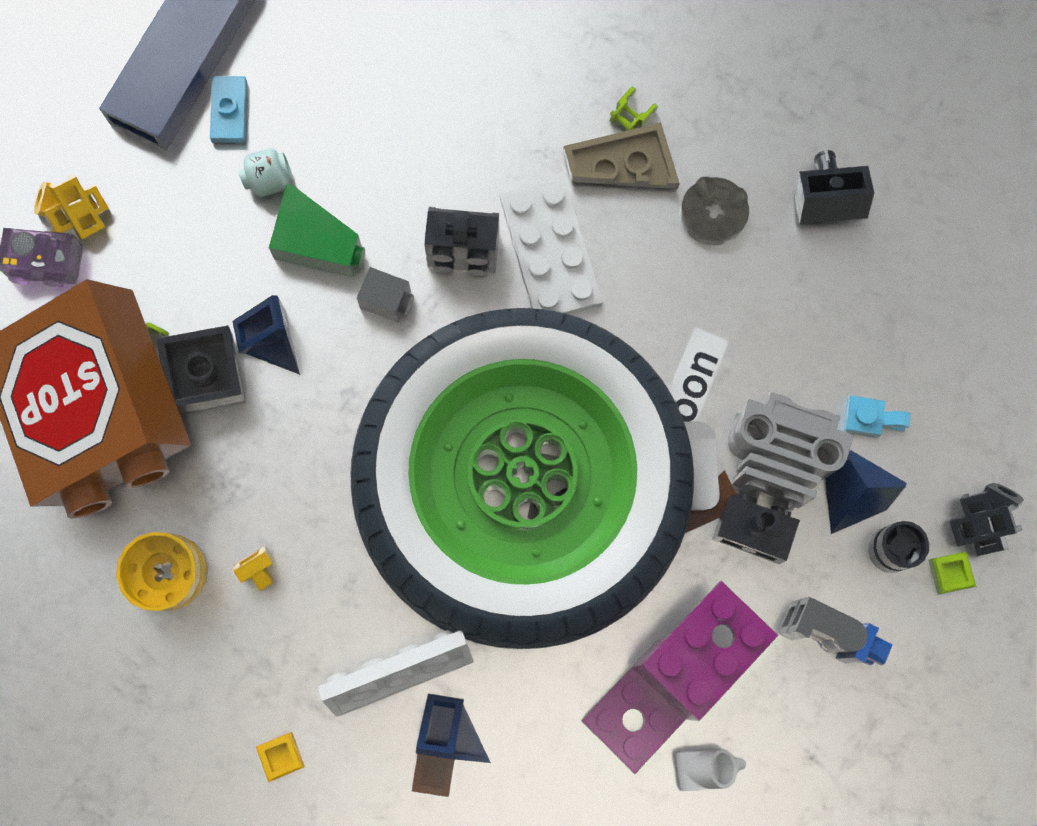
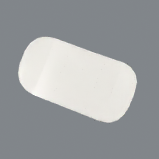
[685,422,720,510]

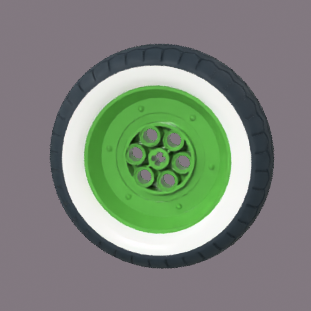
[350,308,694,649]

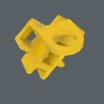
[34,174,109,240]

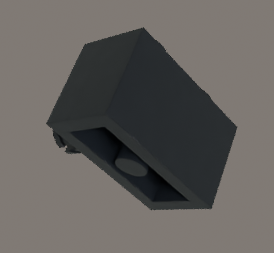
[794,150,875,224]
[712,493,800,564]

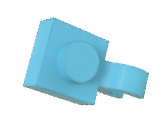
[844,395,911,438]

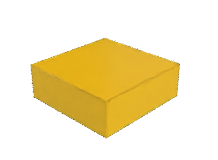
[256,732,305,782]

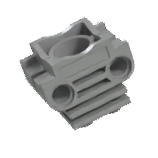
[728,392,854,511]

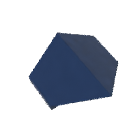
[232,295,300,375]
[825,450,907,534]
[415,694,491,763]

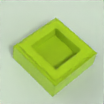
[929,551,977,595]

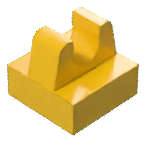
[233,546,273,591]

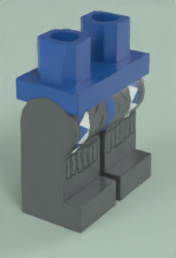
[778,597,893,665]

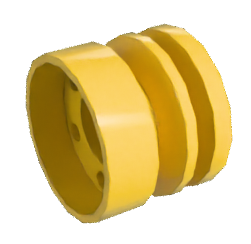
[116,532,208,611]

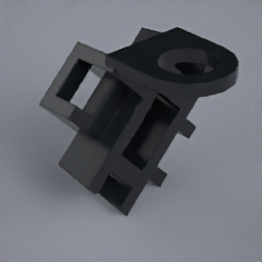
[949,483,1024,556]

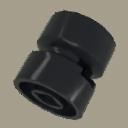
[868,521,930,573]

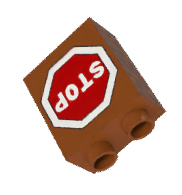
[0,279,191,519]

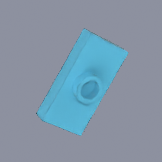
[209,76,247,143]

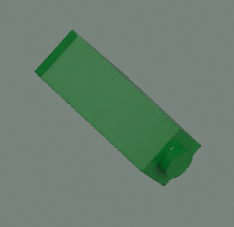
[268,184,365,277]

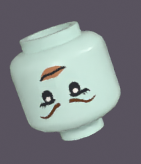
[239,147,293,197]

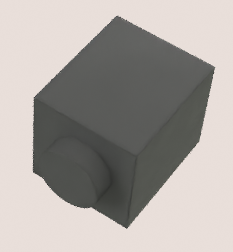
[357,267,414,322]

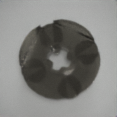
[680,176,749,246]

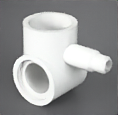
[675,749,746,792]

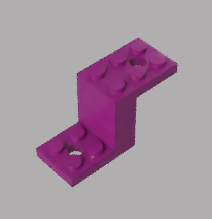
[581,581,779,774]

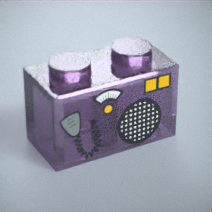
[0,227,84,288]

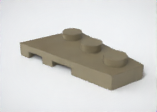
[563,123,680,189]

